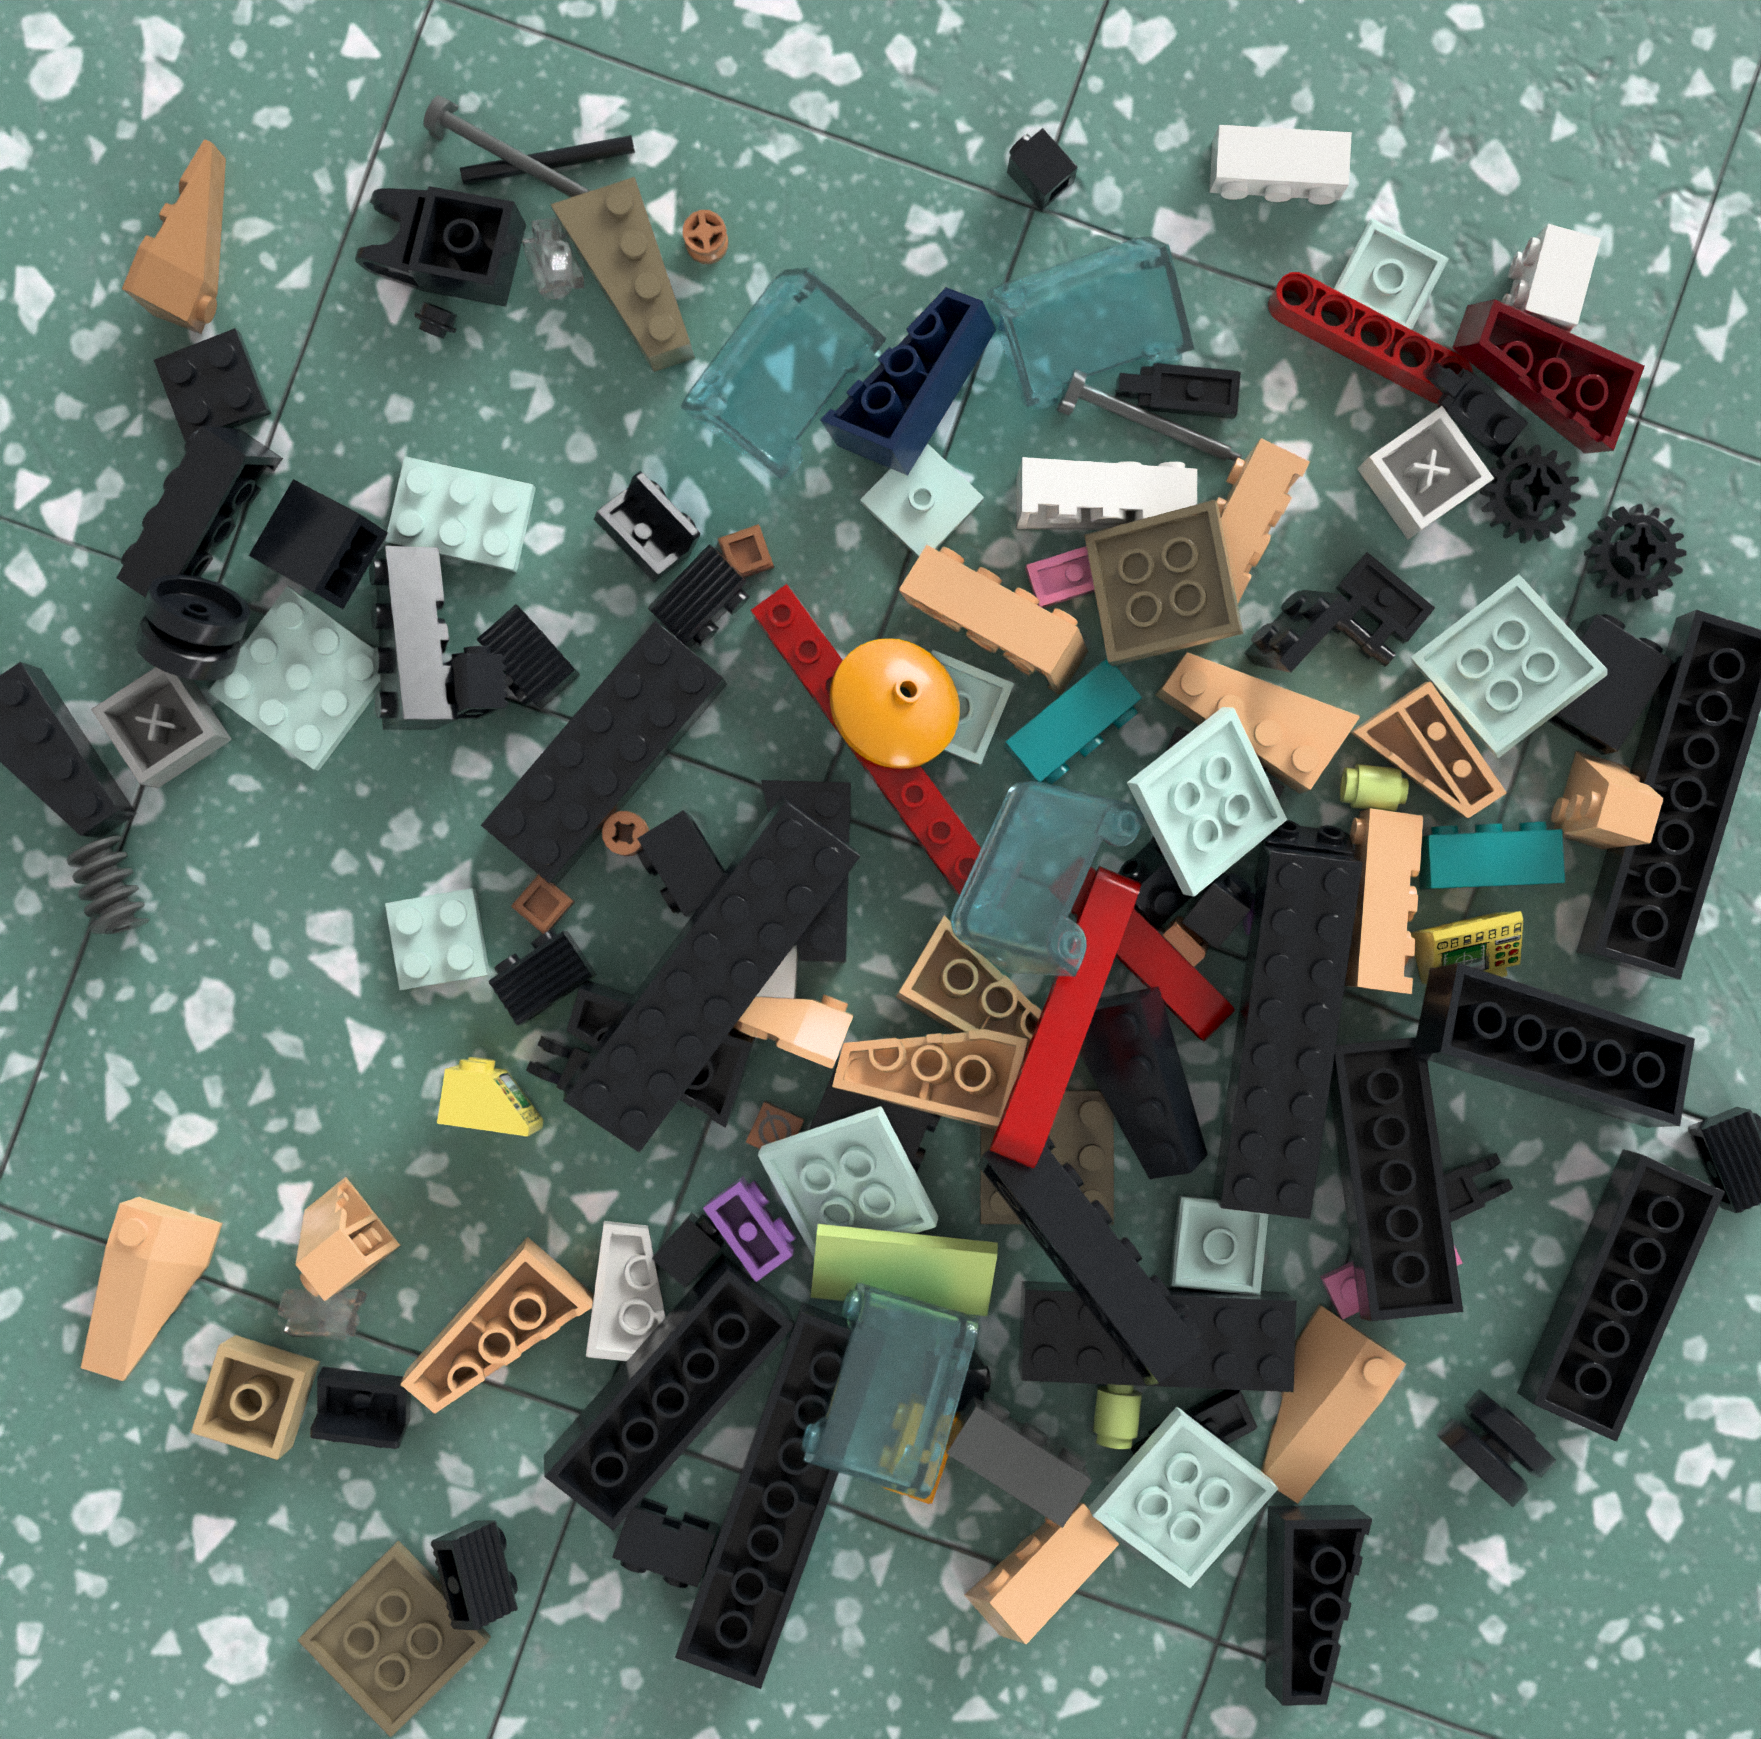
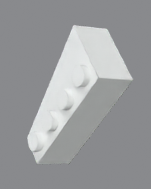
[1016,457,1197,530]

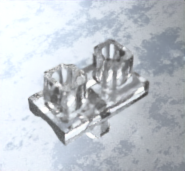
[522,218,584,300]
[278,1289,367,1340]

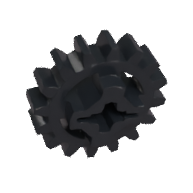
[1480,445,1581,544]
[1584,504,1687,602]

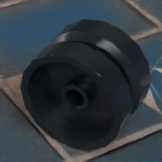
[135,574,251,681]
[1436,1389,1557,1507]

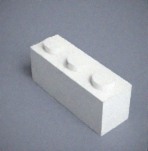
[1209,125,1352,205]

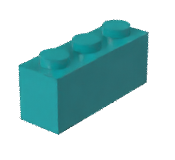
[1003,658,1142,786]
[1419,822,1565,890]

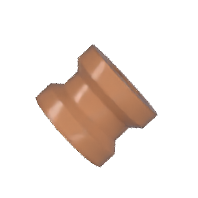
[683,210,728,264]
[602,811,649,856]

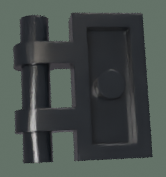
[1332,552,1435,667]

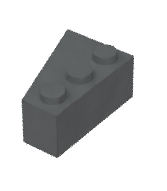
[944,1396,1092,1528]

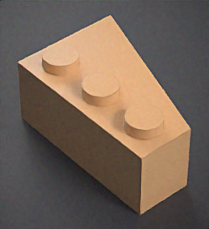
[1350,681,1507,818]
[1551,751,1663,849]
[295,1177,401,1301]
[965,1503,1119,1644]

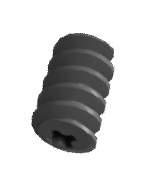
[67,836,150,934]

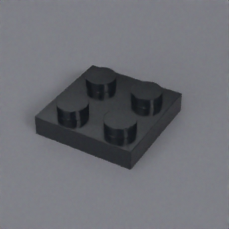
[154,328,272,442]
[1244,590,1352,673]

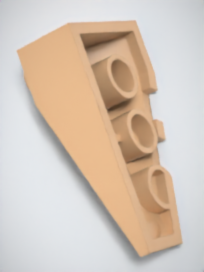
[1261,1304,1406,1504]

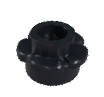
[414,301,457,339]

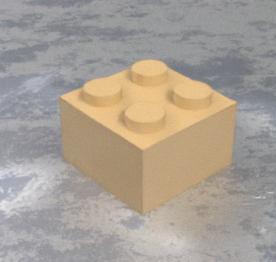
[191,1335,320,1460]

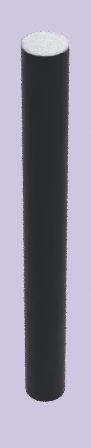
[460,135,635,185]

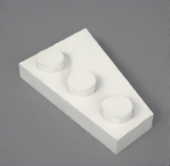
[586,1221,666,1361]

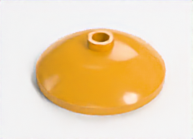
[830,638,960,769]

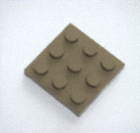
[1084,500,1244,666]
[980,1090,1114,1225]
[297,1540,491,1738]

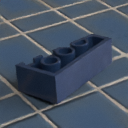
[820,287,996,476]

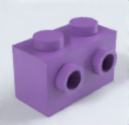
[703,1176,796,1282]

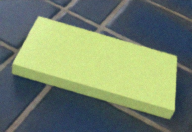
[811,1224,998,1316]

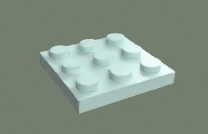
[1411,574,1608,759]
[208,586,381,771]
[1127,707,1287,897]
[758,1106,939,1258]
[1088,1406,1278,1588]

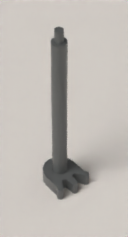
[423,95,590,197]
[1056,368,1242,461]

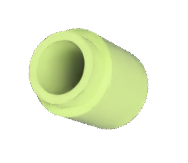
[1340,764,1409,812]
[1093,1384,1142,1449]

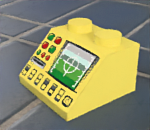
[1410,911,1523,984]
[437,1057,543,1136]

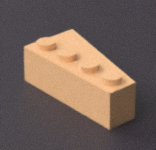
[1216,438,1310,603]

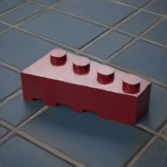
[1452,299,1645,454]

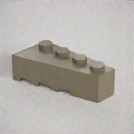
[550,177,695,372]

